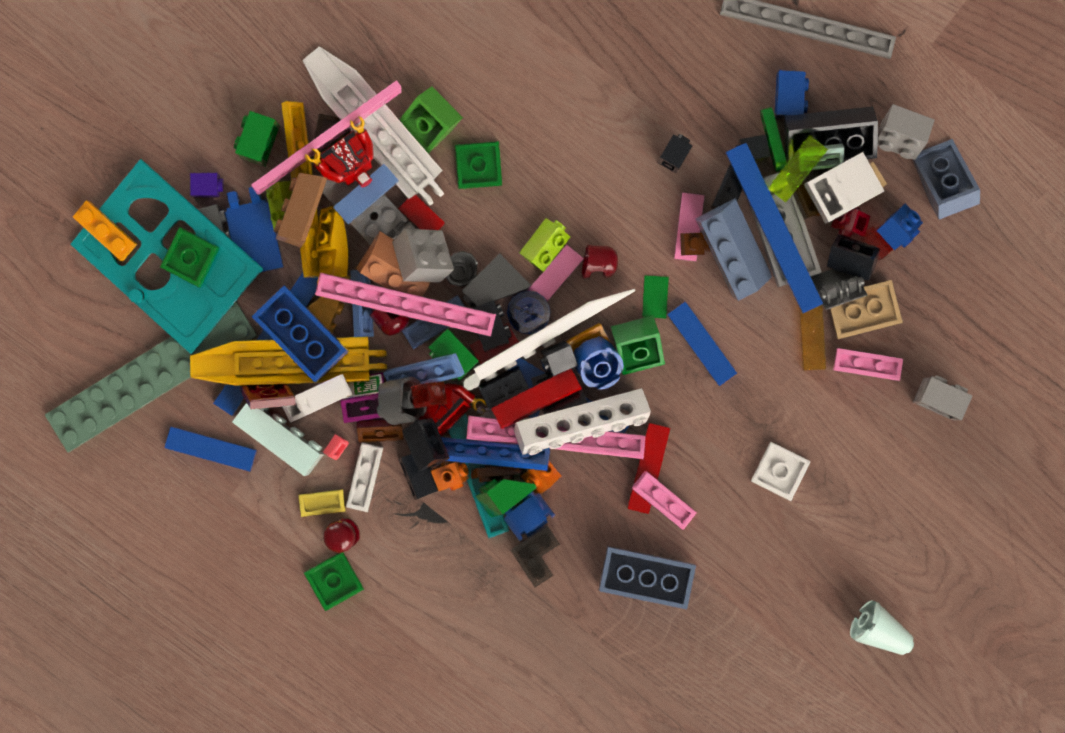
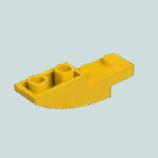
[315,205,348,298]

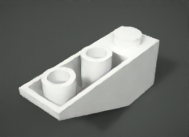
[282,374,352,423]

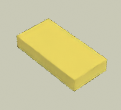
[299,489,346,517]

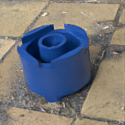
[573,336,624,389]
[504,491,555,541]

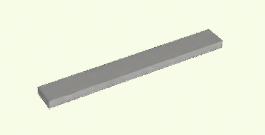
[720,0,896,59]

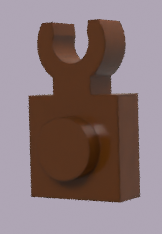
[680,233,711,256]

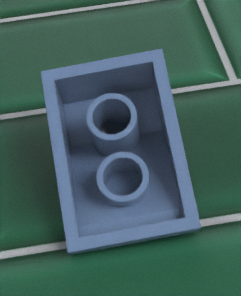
[912,139,980,219]

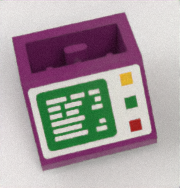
[340,372,384,423]

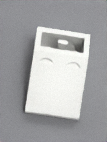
[804,152,884,224]

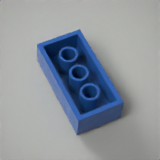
[252,285,349,382]

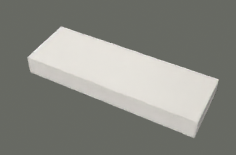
[346,442,384,512]

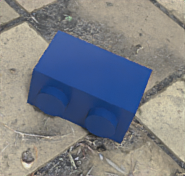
[775,70,809,118]

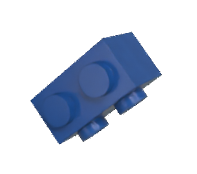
[877,203,923,250]

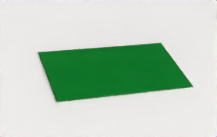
[642,275,669,319]

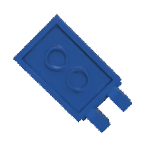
[225,187,284,273]

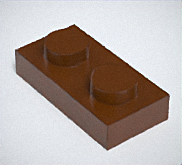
[357,420,403,442]
[471,466,520,483]

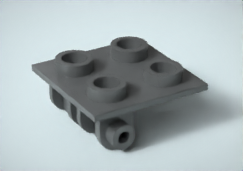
[811,269,867,310]

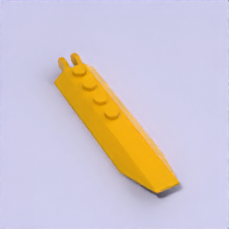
[190,337,387,386]

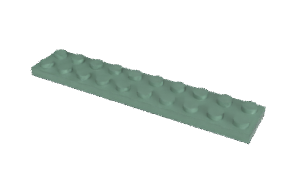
[45,301,258,452]

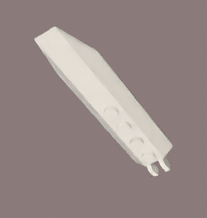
[302,46,444,206]
[463,289,635,391]

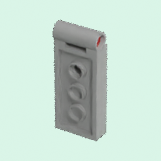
[749,170,822,288]
[320,175,415,245]

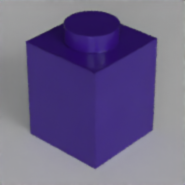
[190,173,224,198]

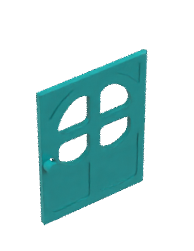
[70,159,263,354]

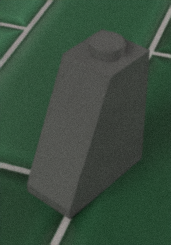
[462,253,531,307]

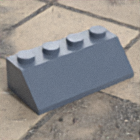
[695,198,772,301]

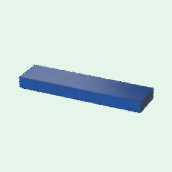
[667,302,737,386]
[165,427,257,472]

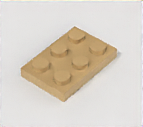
[829,280,903,339]

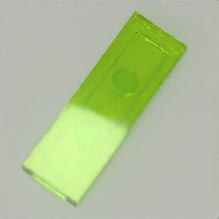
[768,135,828,203]

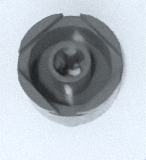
[377,377,427,425]

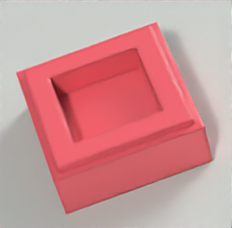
[323,434,349,460]

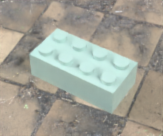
[232,403,324,476]

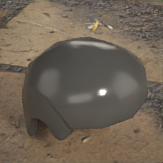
[446,251,478,287]

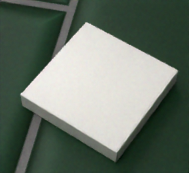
[751,442,811,501]

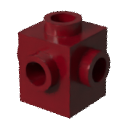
[831,207,871,238]

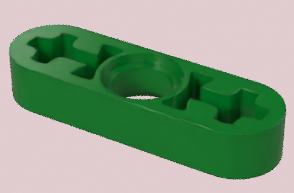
[760,107,787,172]

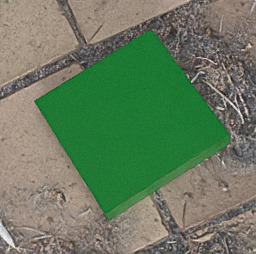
[455,141,502,189]
[160,227,220,288]
[304,552,364,611]

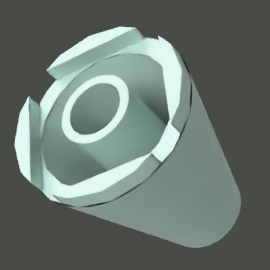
[850,600,914,655]

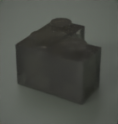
[510,524,560,587]

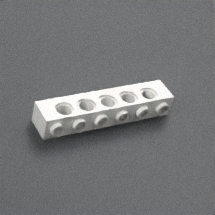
[514,388,651,455]

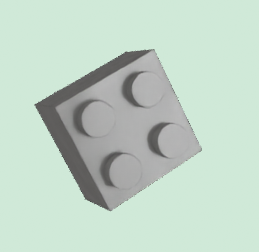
[878,104,935,160]
[392,229,454,282]
[913,375,972,420]

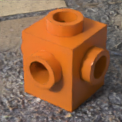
[431,461,469,491]
[521,461,562,495]

